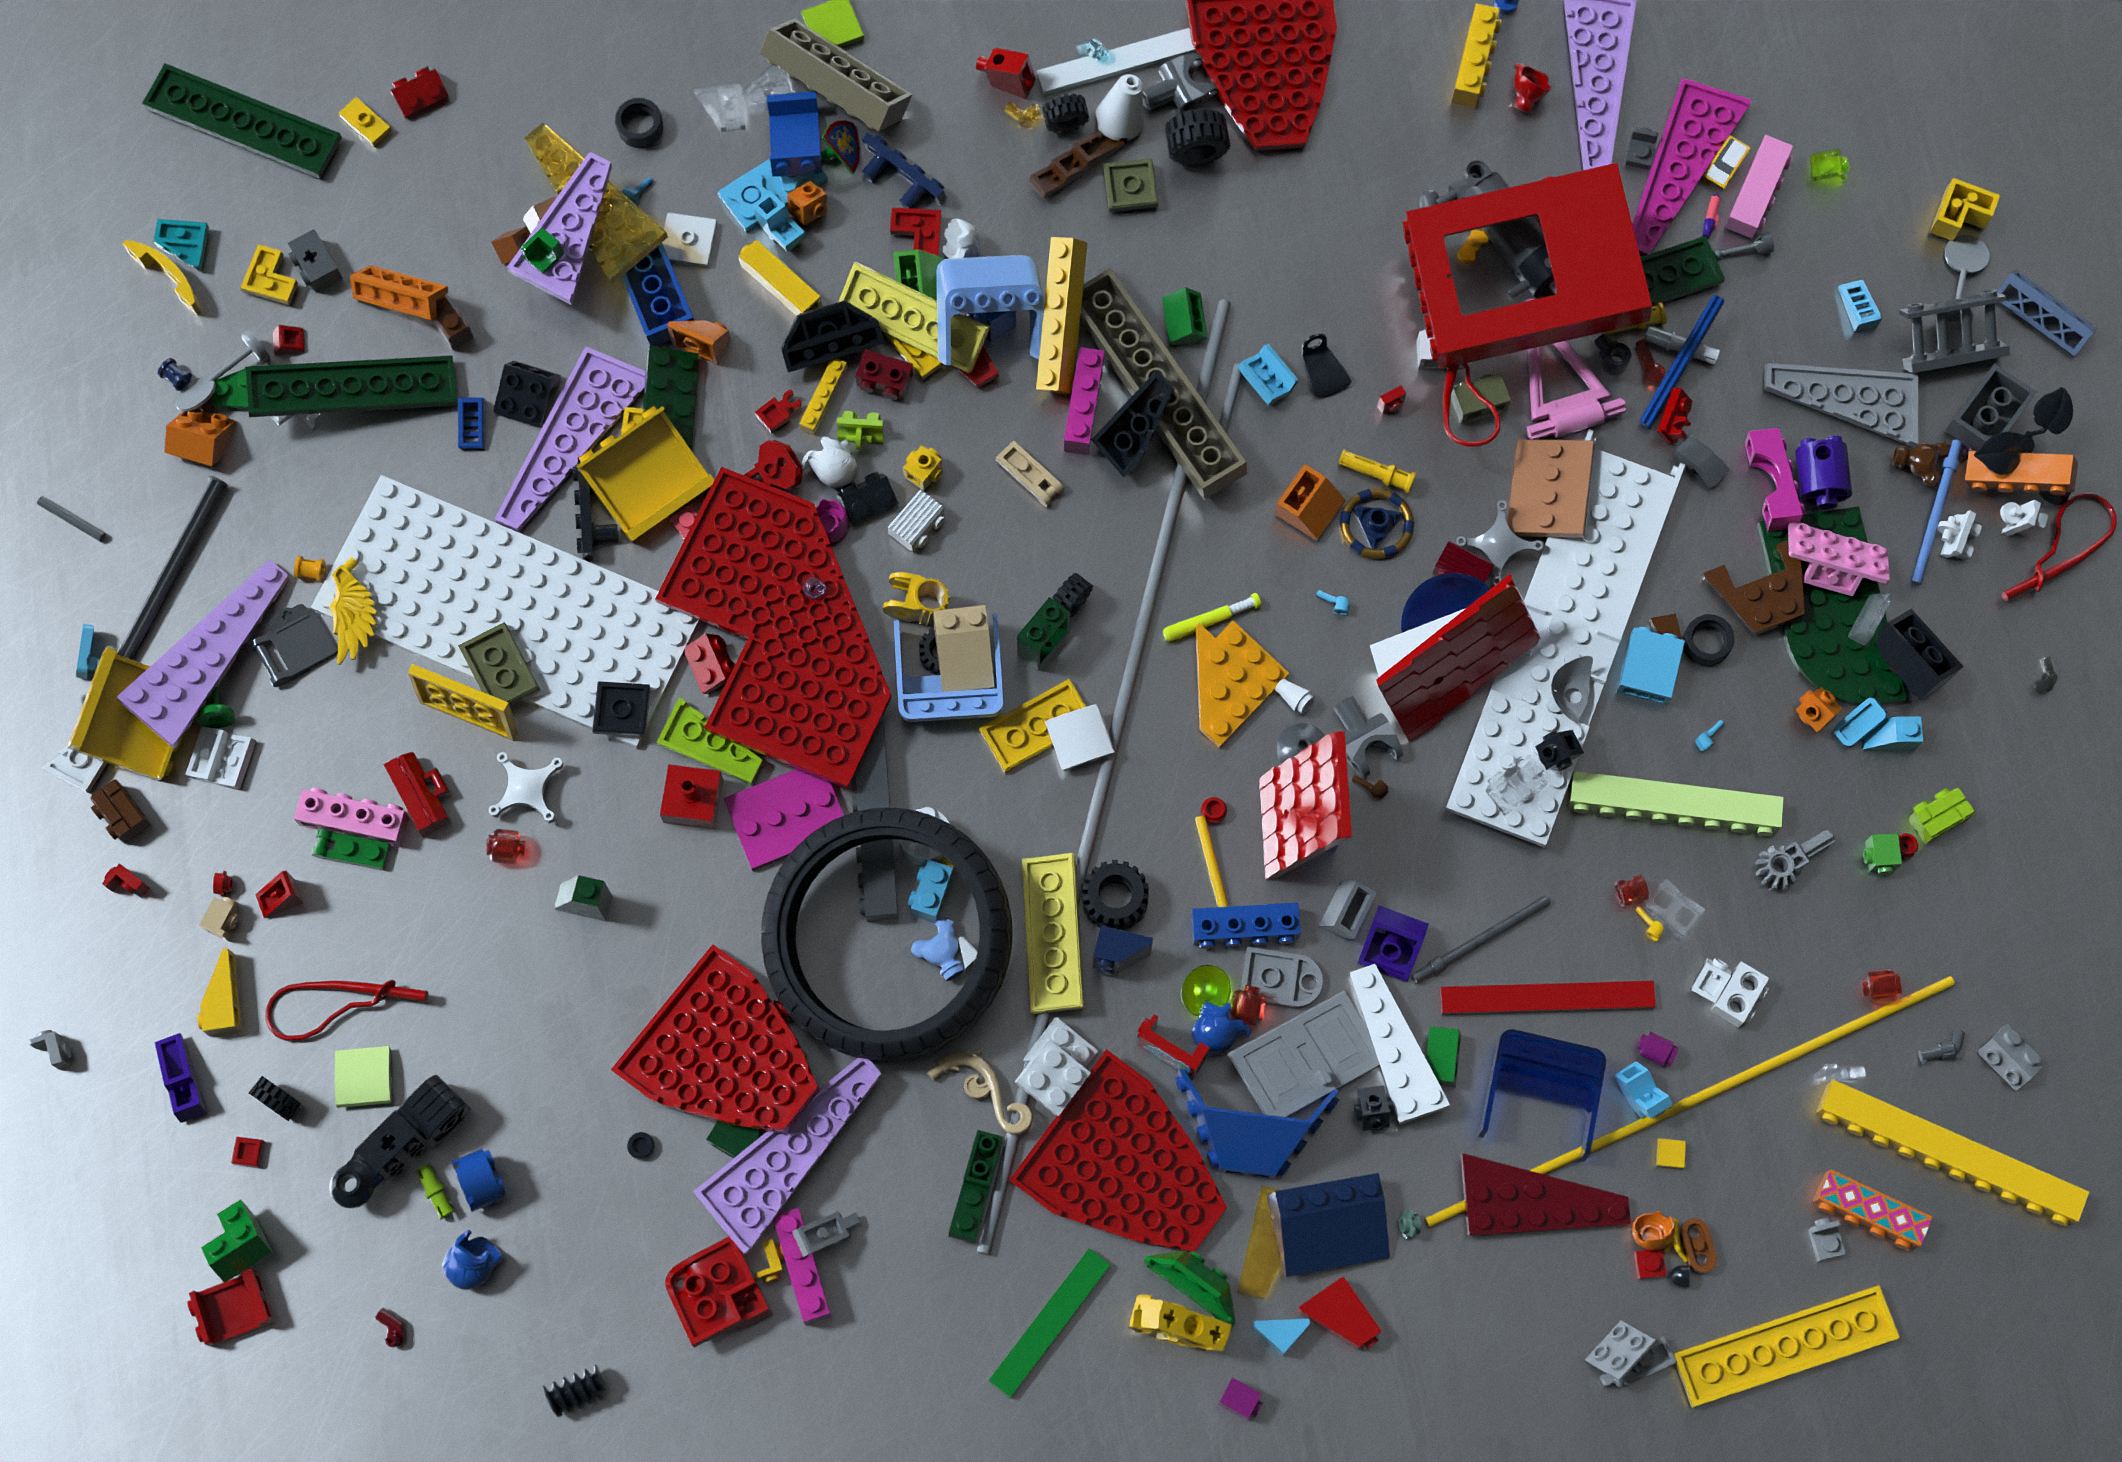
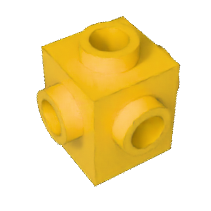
[903,445,943,491]

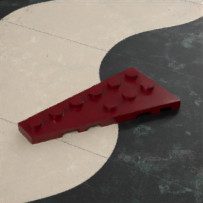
[1460,1153,1631,1236]

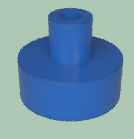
[1494,0,1519,15]

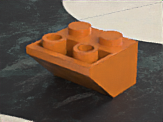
[164,407,236,466]
[1275,464,1345,541]

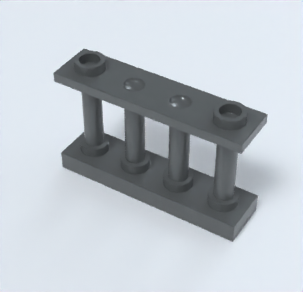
[1899,289,2010,373]

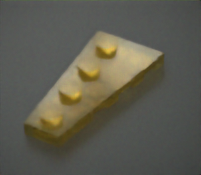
[1237,1185,1282,1300]

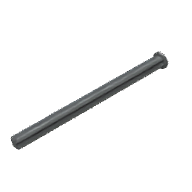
[117,476,228,660]

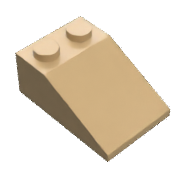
[933,605,995,692]

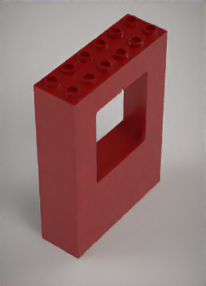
[1402,163,1652,369]

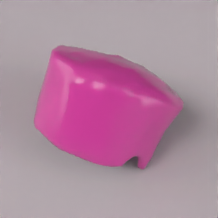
[816,499,850,543]

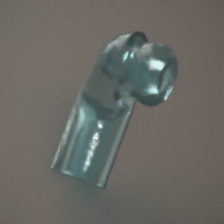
[1077,39,1109,62]

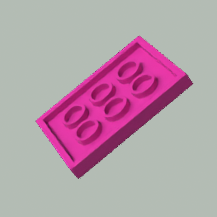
[723,769,844,871]

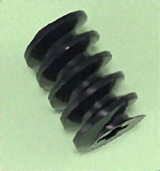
[543,1364,606,1417]

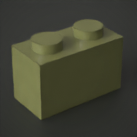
[1451,373,1511,424]

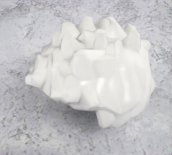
[942,219,980,259]

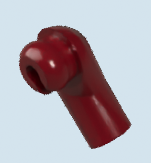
[375,1308,405,1348]

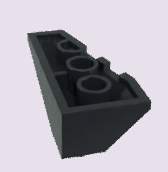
[1091,370,1175,478]

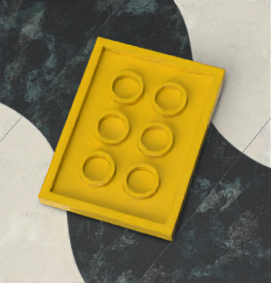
[408,664,518,741]

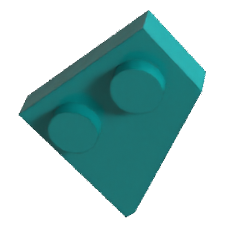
[153,219,209,271]

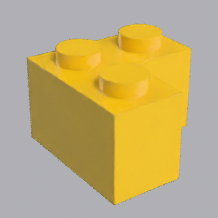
[1930,178,2000,241]

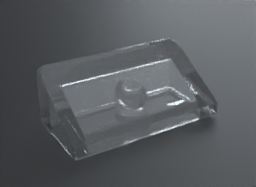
[1848,593,1894,645]

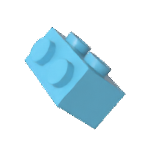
[908,860,953,923]

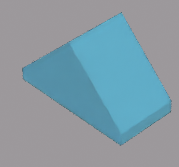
[1253,1319,1310,1356]

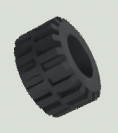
[1165,109,1230,165]
[1082,860,1149,931]

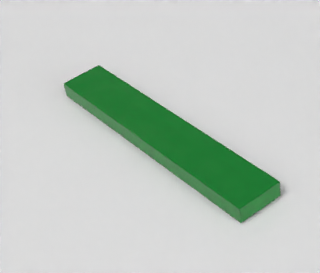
[988,1248,1111,1398]

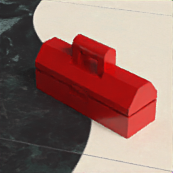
[383,752,450,837]

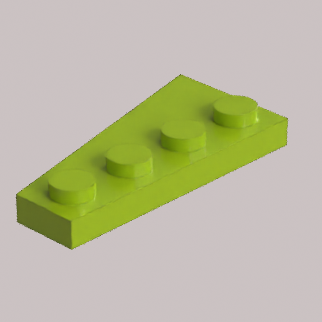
[657,697,763,785]

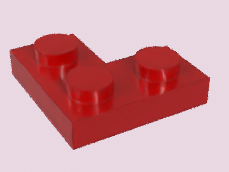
[890,208,942,256]

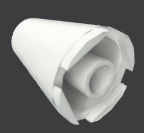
[1095,74,1143,140]

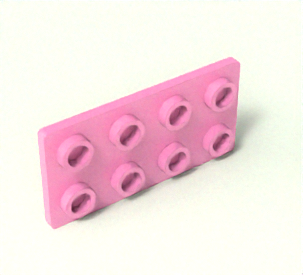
[1788,522,1890,596]

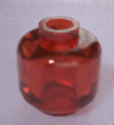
[486,829,525,864]
[1862,968,1902,1004]
[1230,985,1267,1025]

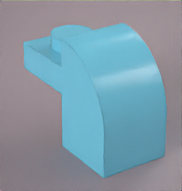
[751,191,807,252]
[1614,1061,1673,1119]

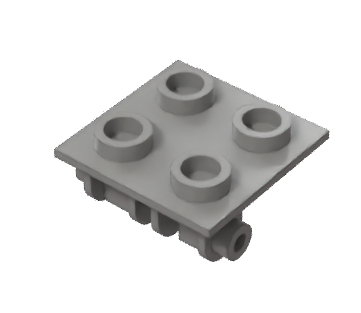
[1585,1321,1657,1387]

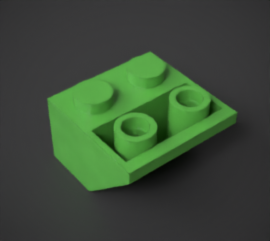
[893,250,944,300]

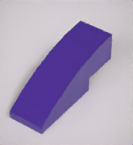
[154,1033,207,1123]

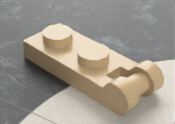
[996,440,1065,507]

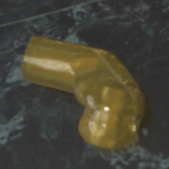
[1003,101,1041,123]

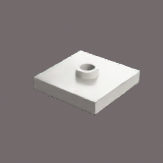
[662,213,717,268]

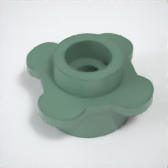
[1399,1210,1422,1239]

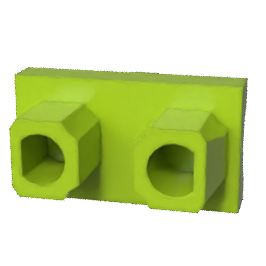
[837,411,884,450]

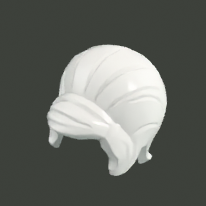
[802,437,858,488]

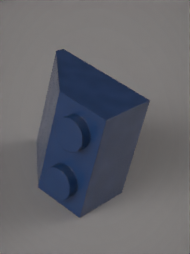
[1093,925,1153,975]

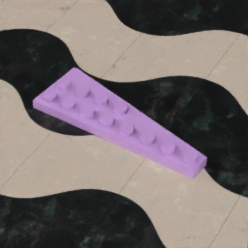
[1564,0,1637,170]
[693,1057,881,1255]

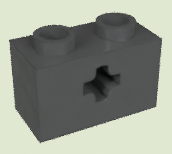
[288,229,343,293]

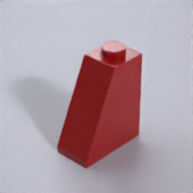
[1297,1276,1382,1350]

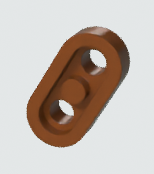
[1680,1218,1717,1274]

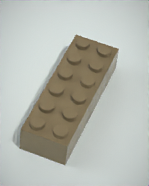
[760,18,912,131]

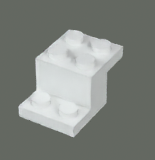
[1015,1018,1098,1116]

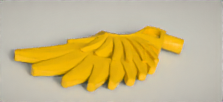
[329,557,377,665]

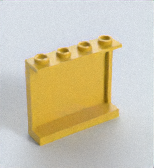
[576,406,714,542]
[67,647,182,781]

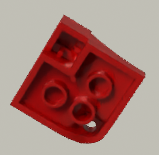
[665,1237,773,1348]

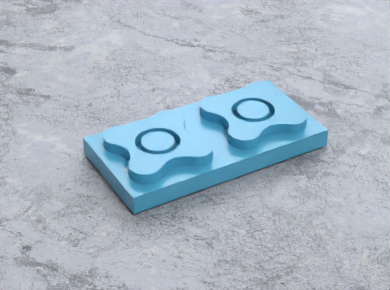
[717,159,828,232]

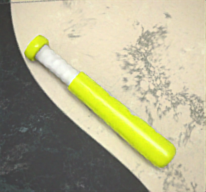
[1163,593,1262,642]

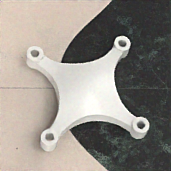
[489,752,563,823]

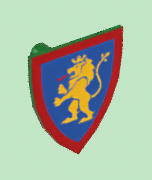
[821,120,860,175]

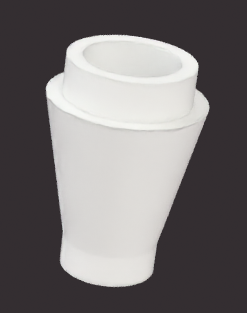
[1275,679,1315,714]

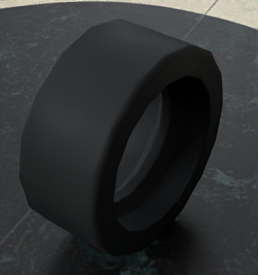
[615,98,663,148]
[1683,614,1734,666]

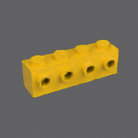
[1452,3,1502,108]

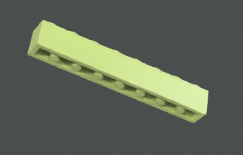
[1567,771,1784,836]

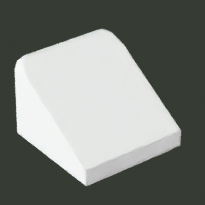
[958,936,978,973]

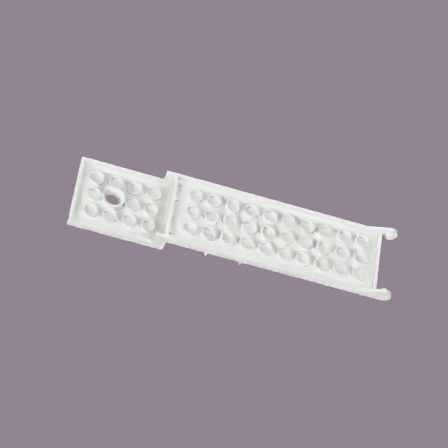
[1445,429,1685,848]

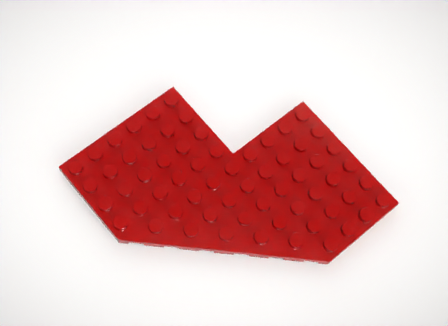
[655,467,892,789]

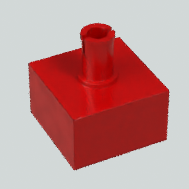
[660,764,723,829]

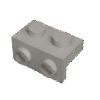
[1978,1024,2046,1090]

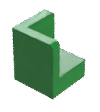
[521,227,564,274]

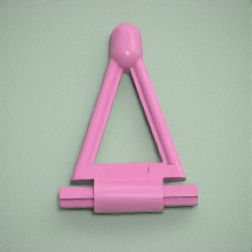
[1523,298,1627,440]

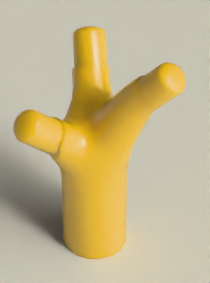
[1663,1219,1688,1263]

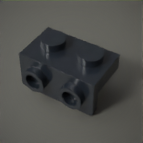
[837,472,899,525]

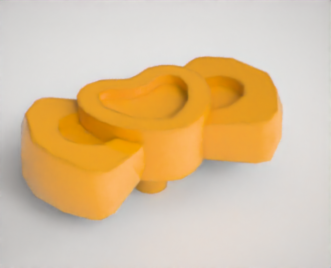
[1457,230,1489,264]

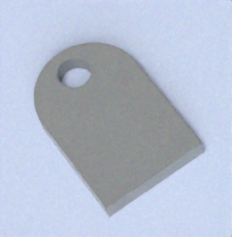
[1239,947,1323,1009]

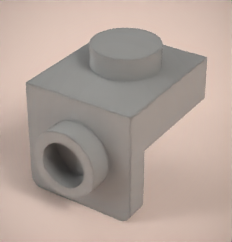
[29,1030,71,1070]

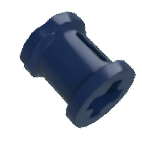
[157,358,192,391]

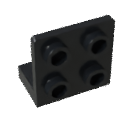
[493,360,561,427]

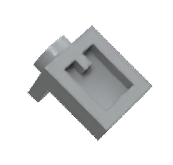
[1808,1217,1846,1262]

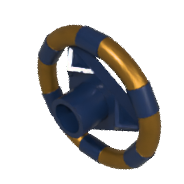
[1340,488,1414,559]

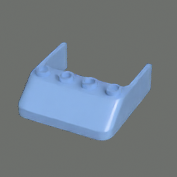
[937,255,1043,365]
[894,614,1003,722]

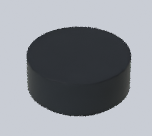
[627,1132,655,1160]

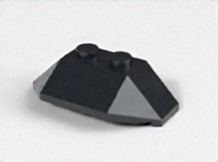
[781,300,885,373]

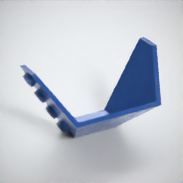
[1175,1069,1339,1180]

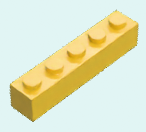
[799,358,848,436]

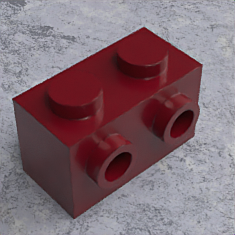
[855,349,914,400]

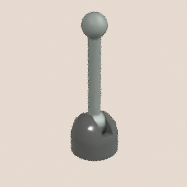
[1713,232,1774,259]

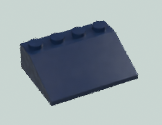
[1267,1173,1390,1278]

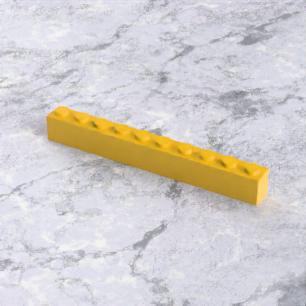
[1816,1080,2089,1226]

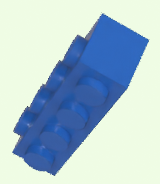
[1191,902,1301,948]

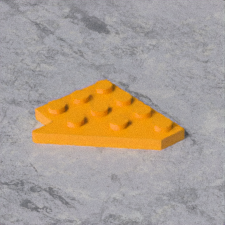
[1195,620,1289,748]

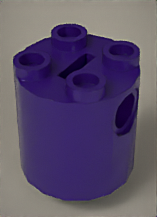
[1795,435,1853,510]

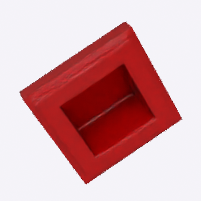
[273,325,304,355]

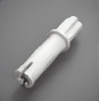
[1644,327,1720,365]

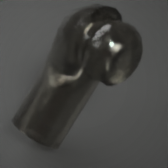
[2034,657,2058,694]

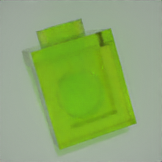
[1809,148,1850,181]

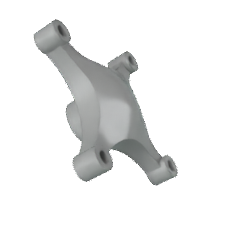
[1456,500,1543,586]

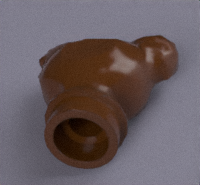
[1892,442,1951,487]

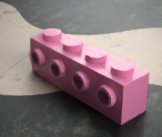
[1724,135,1794,239]
[294,788,409,847]

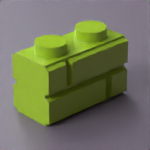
[1909,787,1975,844]

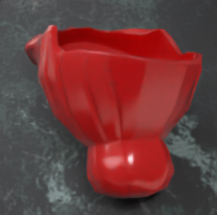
[1514,63,1551,112]

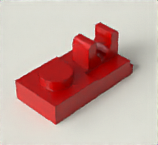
[1657,388,1693,445]

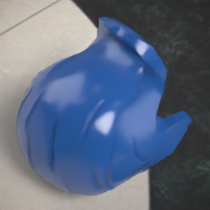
[1192,1001,1251,1053]
[443,1230,503,1290]

